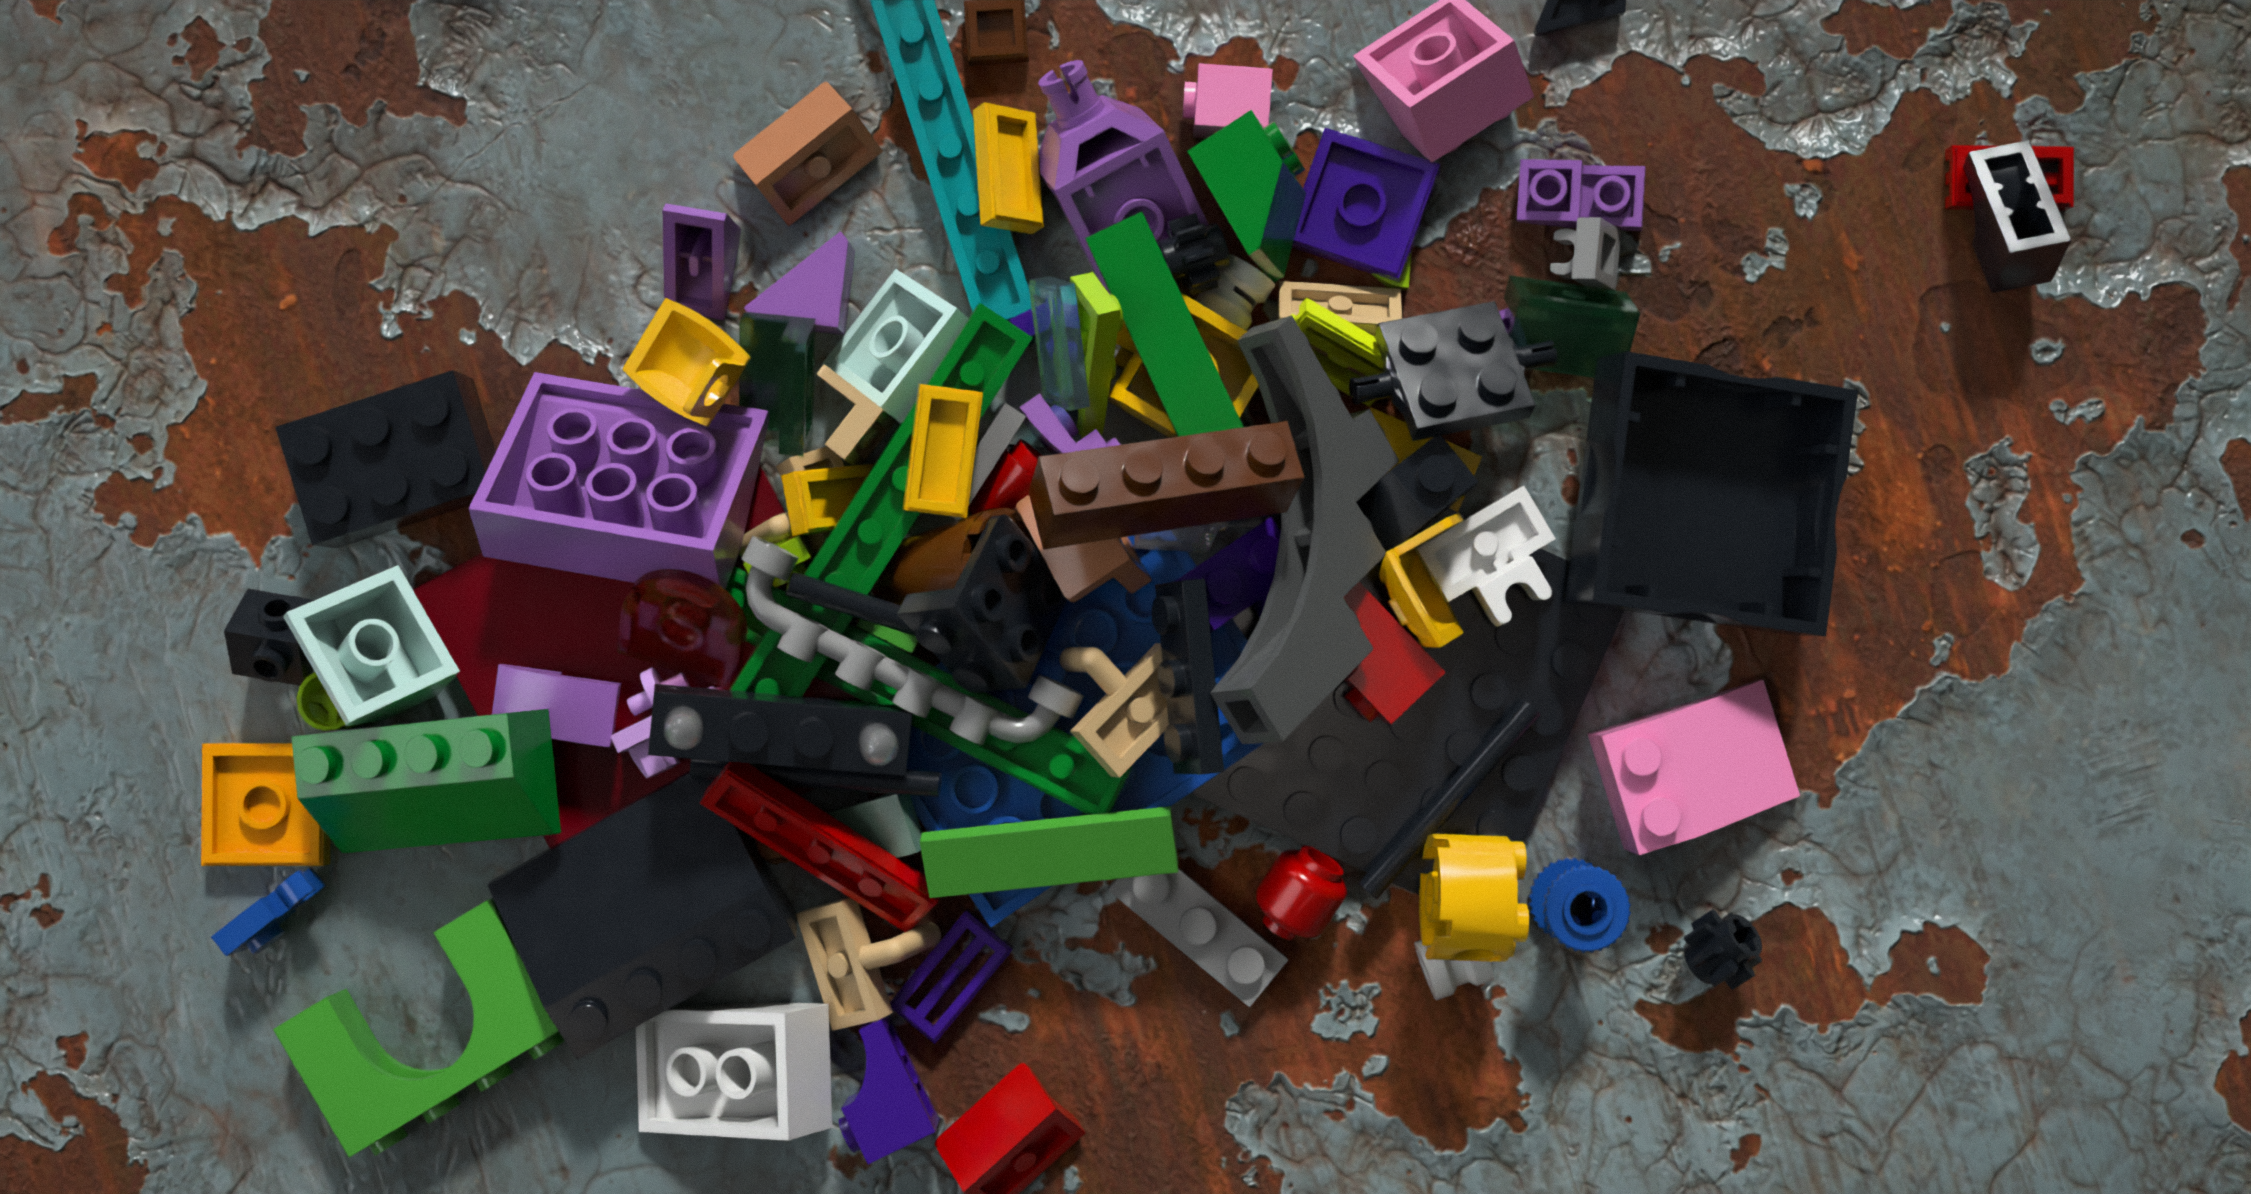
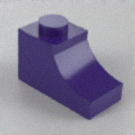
[838,1015,940,1164]

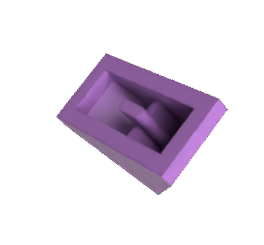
[662,203,741,320]
[744,231,855,335]

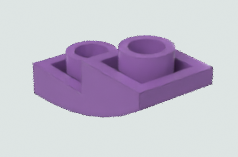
[1517,159,1646,231]
[1019,393,1121,455]
[492,664,621,747]

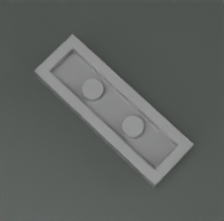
[1108,867,1288,1007]

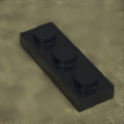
[1152,579,1224,775]

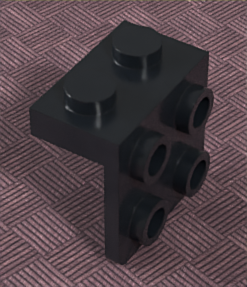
[897,514,1068,693]

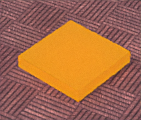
[201,743,331,866]

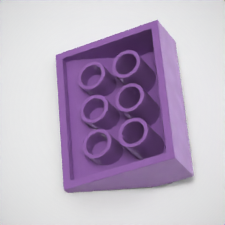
[469,372,770,598]

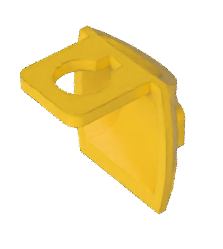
[622,298,751,427]
[1379,513,1464,648]

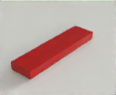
[700,762,940,932]

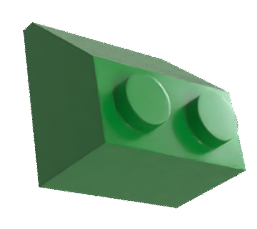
[1187,110,1306,283]

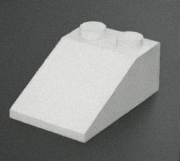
[636,1002,832,1141]

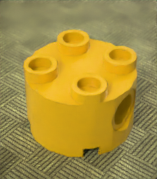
[1419,834,1529,962]

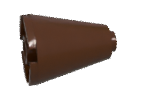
[871,508,1040,605]

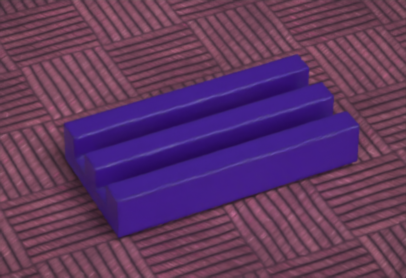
[890,908,1014,1044]

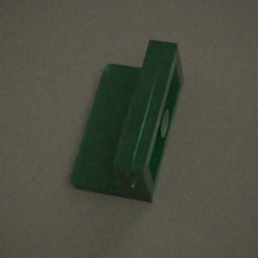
[1504,275,1640,378]
[739,312,816,456]

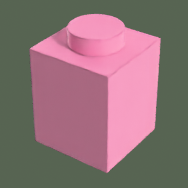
[1182,63,1273,139]

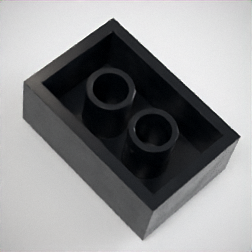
[275,370,496,548]

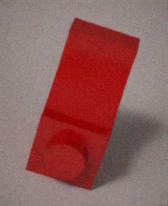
[1343,582,1446,724]

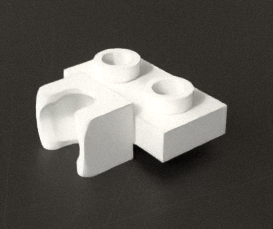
[1414,486,1556,627]

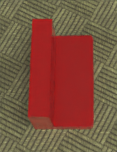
[934,1063,1086,1194]

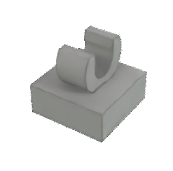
[1550,217,1622,290]

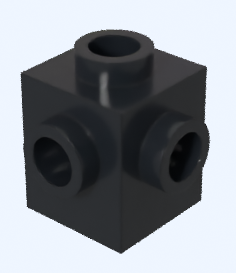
[224,588,314,686]

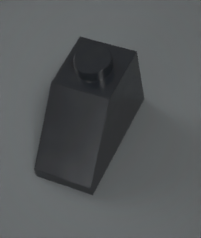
[1356,436,1479,565]

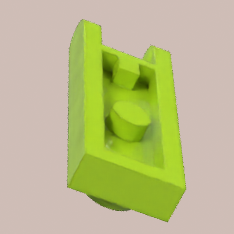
[1055,272,1123,438]

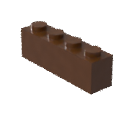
[1028,421,1305,550]

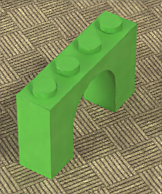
[273,898,565,1157]

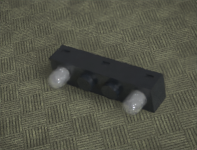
[648,684,912,776]

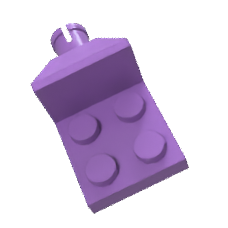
[1038,60,1209,295]

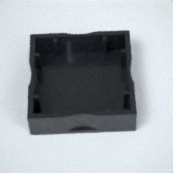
[1565,351,1858,637]

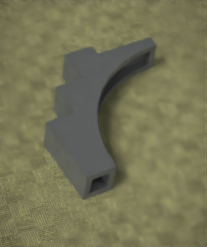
[1210,315,1399,745]

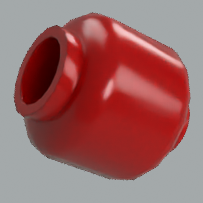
[1256,845,1347,940]

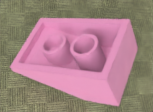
[1587,680,1800,855]

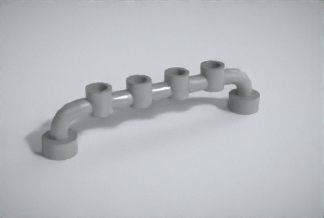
[741,536,1084,745]

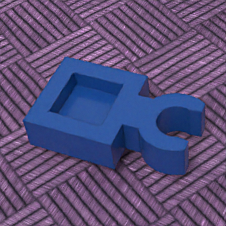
[211,867,326,956]

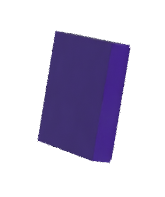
[1292,128,1441,283]

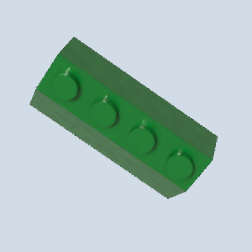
[291,709,561,853]

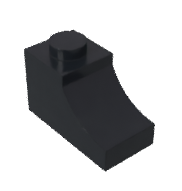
[1963,140,2072,293]

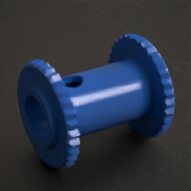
[1528,857,1631,953]

